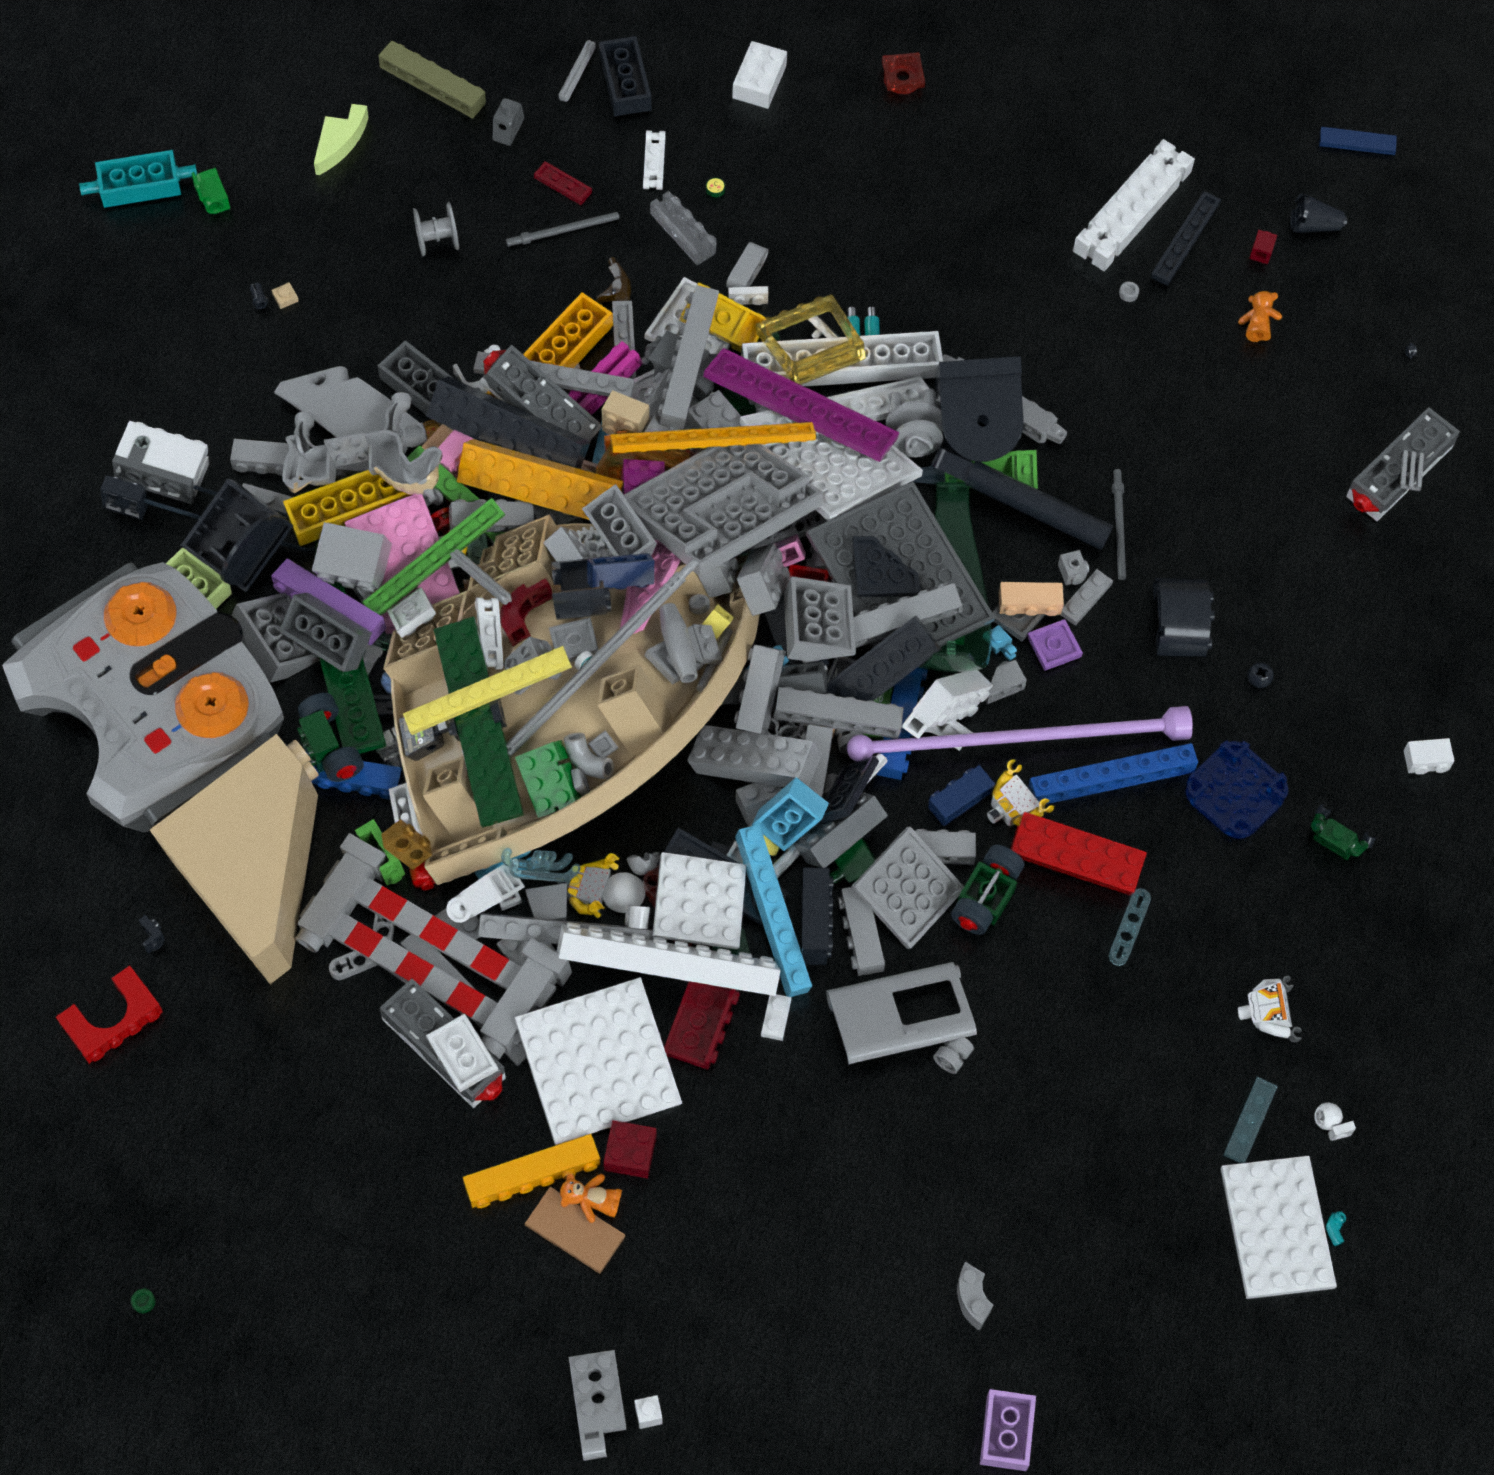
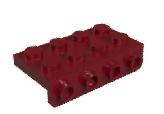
[664,981,740,1069]

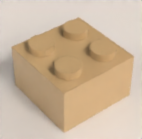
[602,390,649,435]

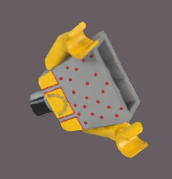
[558,853,619,918]

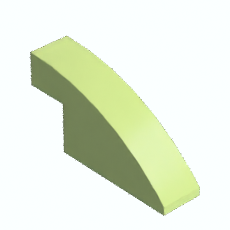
[314,104,368,175]

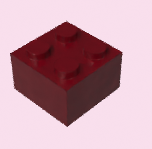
[604,1120,656,1179]

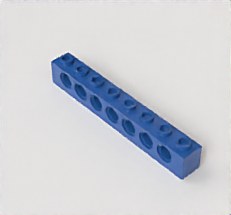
[1028,743,1198,804]

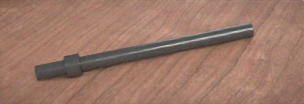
[506,212,619,246]
[1112,469,1126,580]

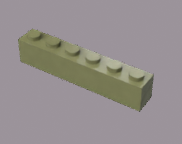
[379,41,486,118]

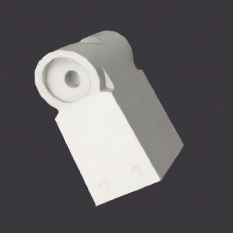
[447,861,525,923]

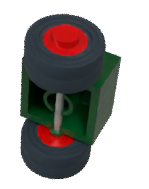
[297,693,364,782]
[951,845,1024,935]

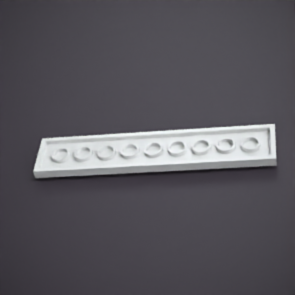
[740,376,938,446]

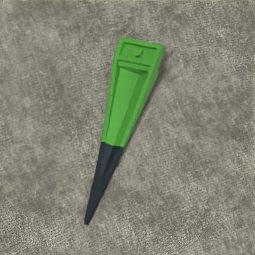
[911,450,1038,489]

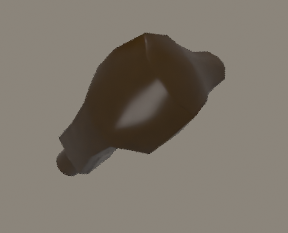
[596,257,631,303]

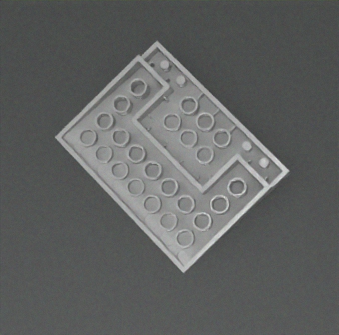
[624,444,823,577]

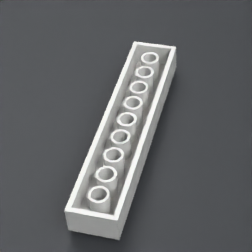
[741,331,943,386]
[557,922,781,996]

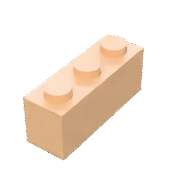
[998,582,1064,616]

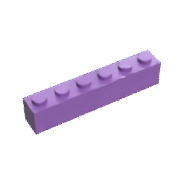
[271,559,386,646]

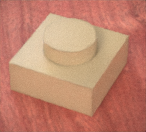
[272,283,298,309]

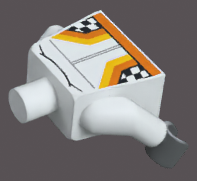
[1238,976,1302,1042]

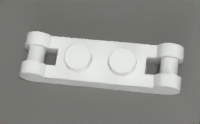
[643,130,665,190]
[475,597,503,670]

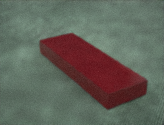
[534,161,592,205]

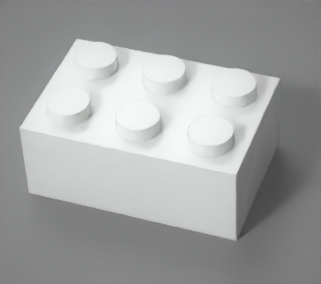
[733,41,787,109]

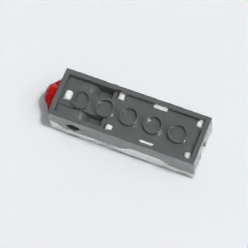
[479,345,602,441]
[1346,407,1460,521]
[380,979,506,1108]

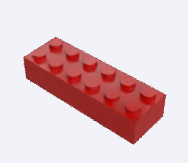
[1011,812,1147,895]

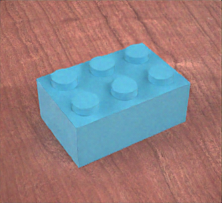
[752,777,829,851]

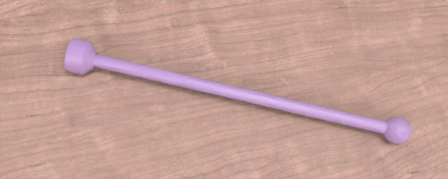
[847,706,1192,761]

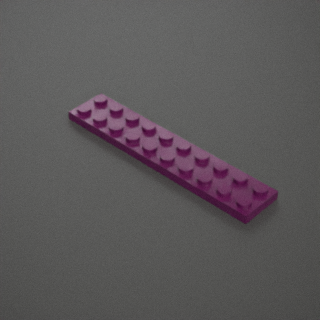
[703,348,900,462]

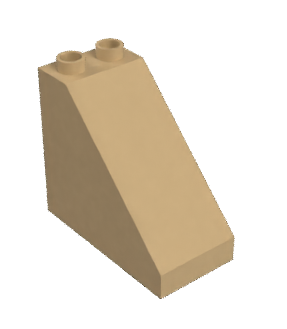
[150,734,319,984]

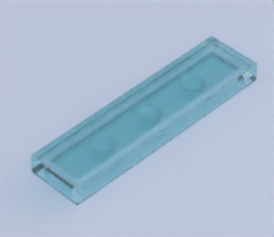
[1224,1077,1277,1164]

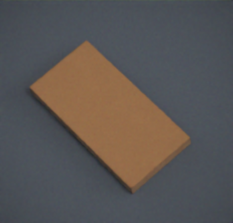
[525,1187,625,1274]

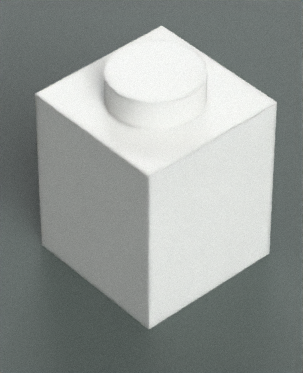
[635,1395,662,1429]

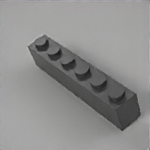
[721,662,828,705]

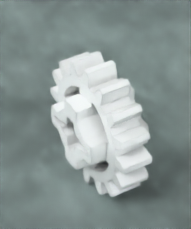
[576,526,614,558]

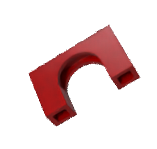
[56,966,163,1064]

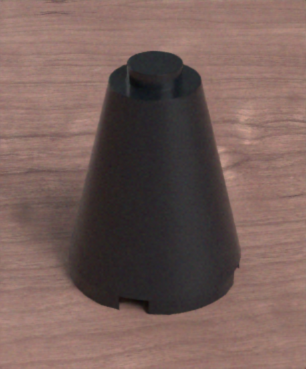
[1290,194,1347,233]

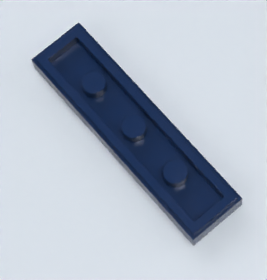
[1319,127,1397,155]

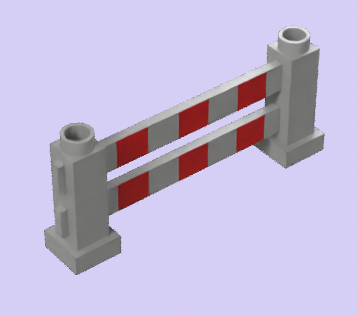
[295,833,572,1060]

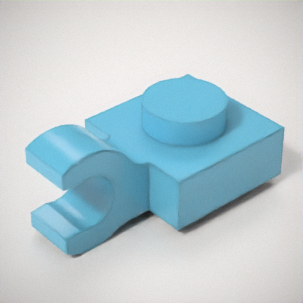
[983,625,1017,661]

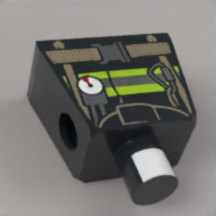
[399,718,450,761]

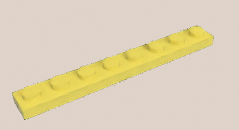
[403,646,572,735]

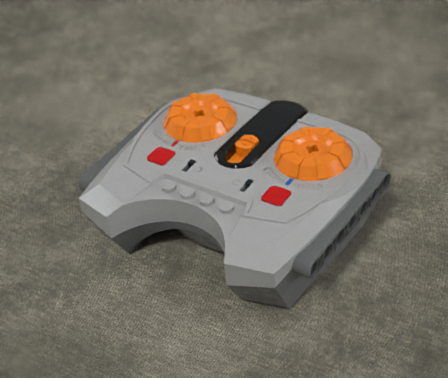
[2,562,284,832]

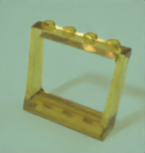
[755,294,865,385]

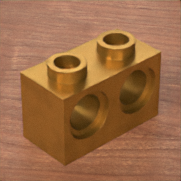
[381,819,432,870]

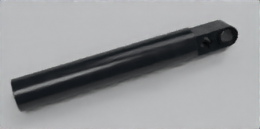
[931,446,1114,550]

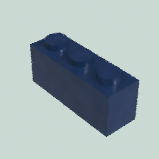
[587,553,655,590]
[928,765,995,826]

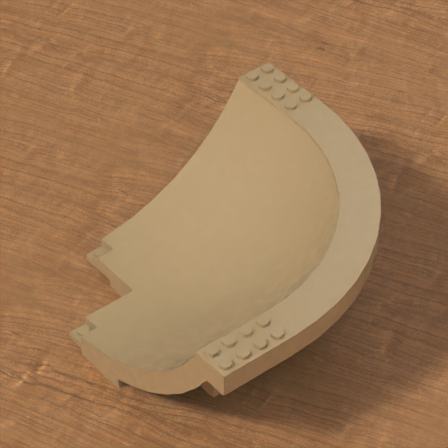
[384,515,760,885]

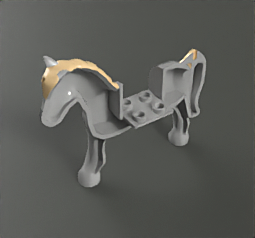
[282,392,443,498]

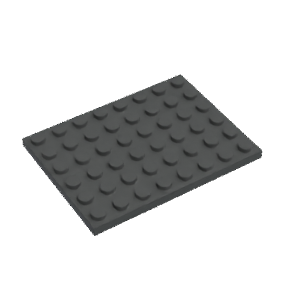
[806,482,995,648]

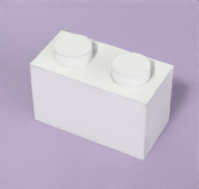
[1404,738,1454,774]

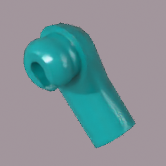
[1326,1211,1346,1246]

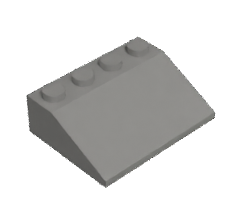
[784,577,856,661]
[229,593,320,683]

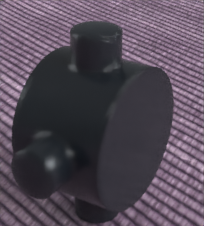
[1405,342,1417,359]

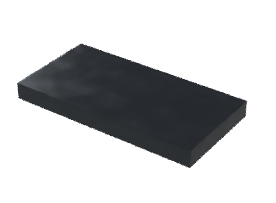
[816,756,879,826]

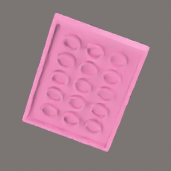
[345,494,460,637]

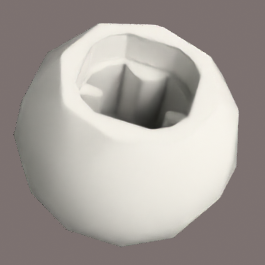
[1315,1102,1343,1131]

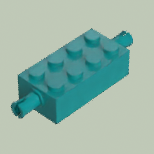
[79,150,197,208]

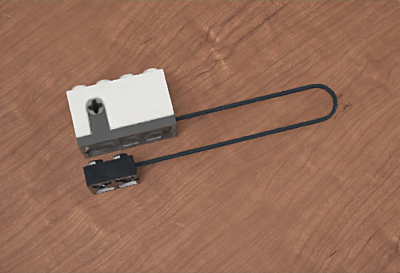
[101,421,319,552]

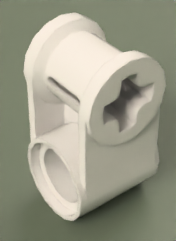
[625,906,650,929]

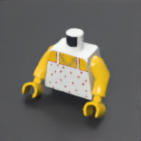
[987,760,1054,826]

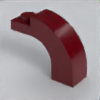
[500,578,553,647]

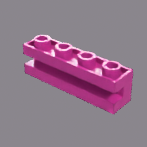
[568,341,643,415]

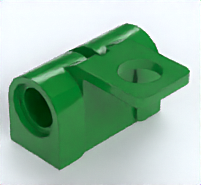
[191,168,230,214]

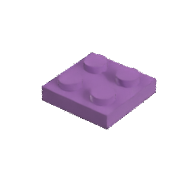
[1027,619,1083,671]

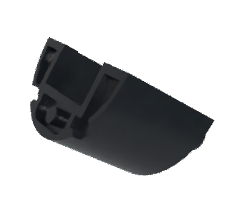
[552,557,612,620]
[1153,578,1215,657]

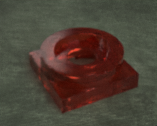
[882,53,925,94]

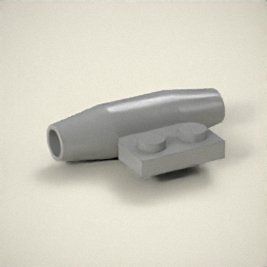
[659,603,722,683]

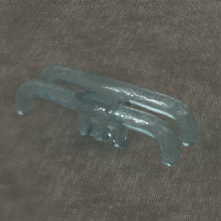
[501,848,581,882]

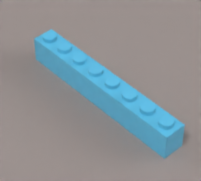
[735,824,812,997]

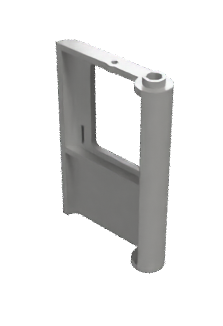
[826,962,977,1064]

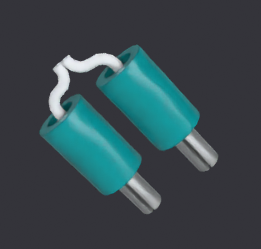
[845,307,880,337]

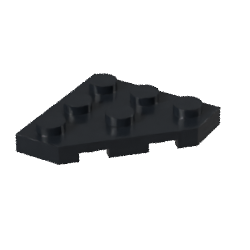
[852,536,920,597]

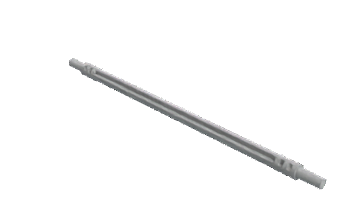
[507,558,699,758]

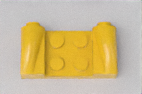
[679,282,768,353]

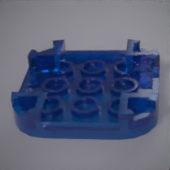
[1185,741,1288,839]

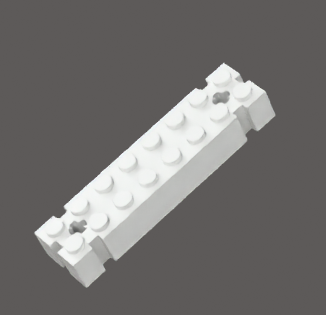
[1073,139,1195,271]

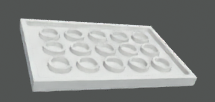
[1221,1156,1337,1299]

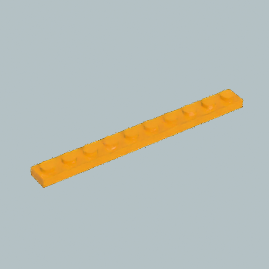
[610,422,816,453]

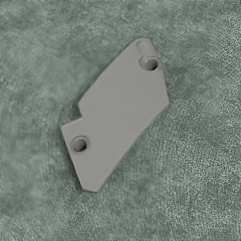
[275,366,428,453]

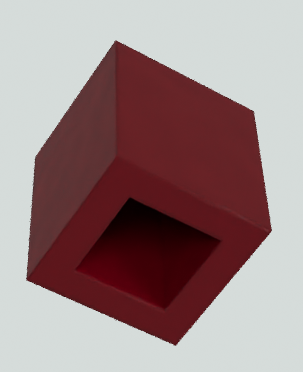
[1249,230,1277,264]

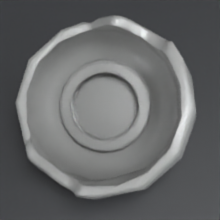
[626,852,660,875]

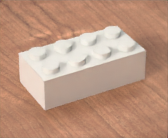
[913,669,993,728]

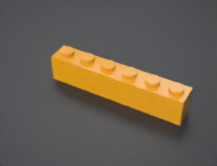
[463,1134,600,1208]

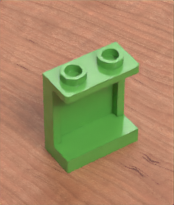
[355,819,405,885]

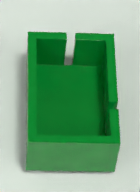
[515,740,582,818]

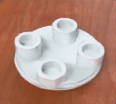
[603,873,645,913]

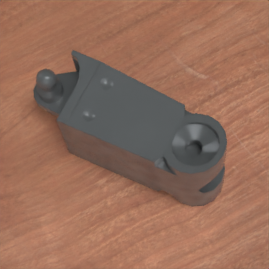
[641,331,718,401]

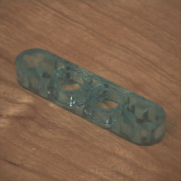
[1109,889,1151,966]

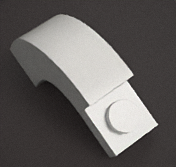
[902,711,972,751]

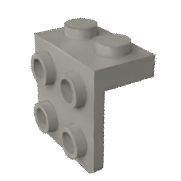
[503,637,561,695]

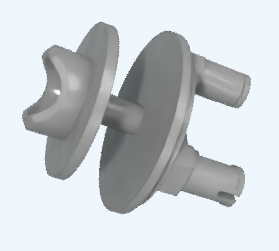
[885,389,943,458]

